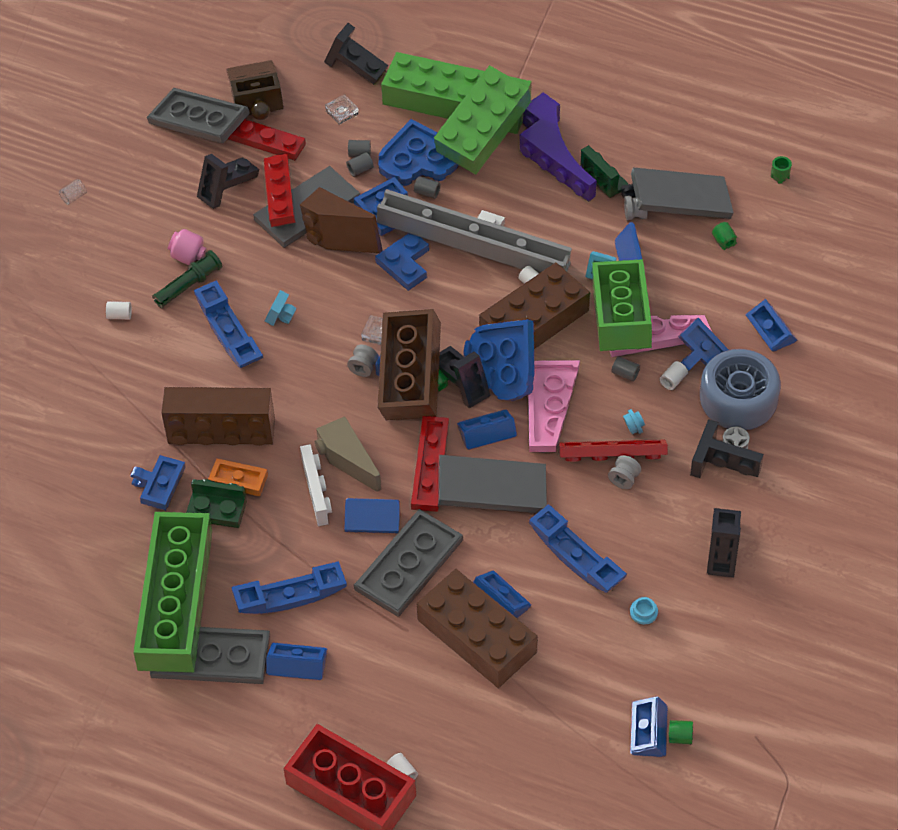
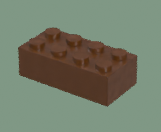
[479,262,590,349]
[377,309,441,421]
[161,387,275,446]
[416,569,538,689]

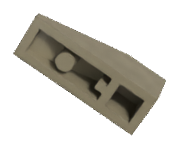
[315,417,381,491]

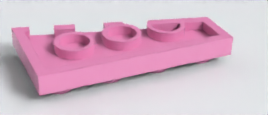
[610,315,711,357]
[528,360,580,452]

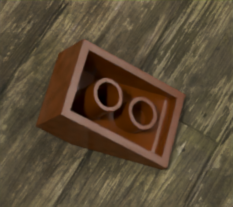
[300,187,383,254]

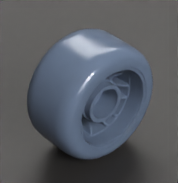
[700,349,781,430]

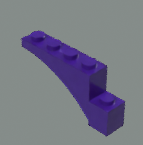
[520,92,597,202]

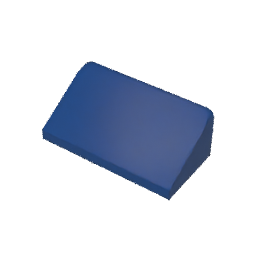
[615,222,643,261]
[745,299,798,352]
[457,409,517,449]
[344,498,400,533]
[473,570,531,618]
[266,643,327,680]
[630,696,668,757]

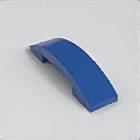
[194,280,263,368]
[529,504,627,593]
[232,561,347,614]

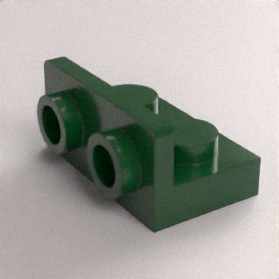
[580,145,628,198]
[186,479,247,528]

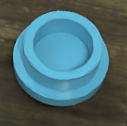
[623,409,645,435]
[630,597,658,625]

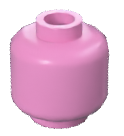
[168,229,207,265]

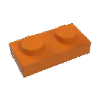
[208,458,268,497]

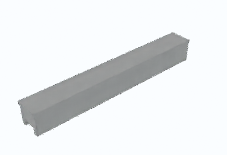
[376,189,572,273]

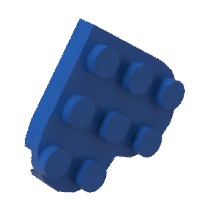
[378,119,459,186]
[464,320,535,401]

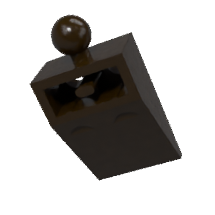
[226,60,284,120]

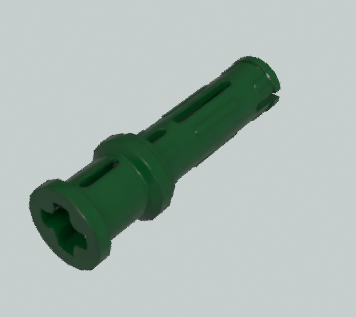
[152,250,223,308]

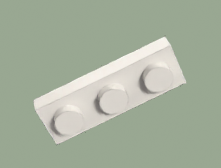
[300,444,332,526]

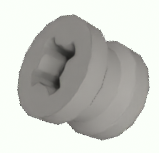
[624,196,647,221]
[347,345,379,377]
[722,427,750,449]
[608,455,641,489]

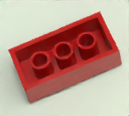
[283,724,416,830]

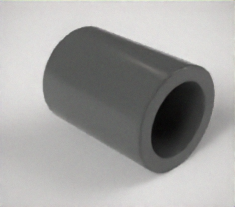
[348,140,371,157]
[346,153,374,177]
[414,176,441,199]
[611,356,641,382]

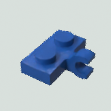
[678,318,729,371]
[130,455,185,511]

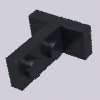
[324,23,388,85]
[197,154,259,209]
[439,346,491,409]
[690,419,764,478]
[706,508,741,578]

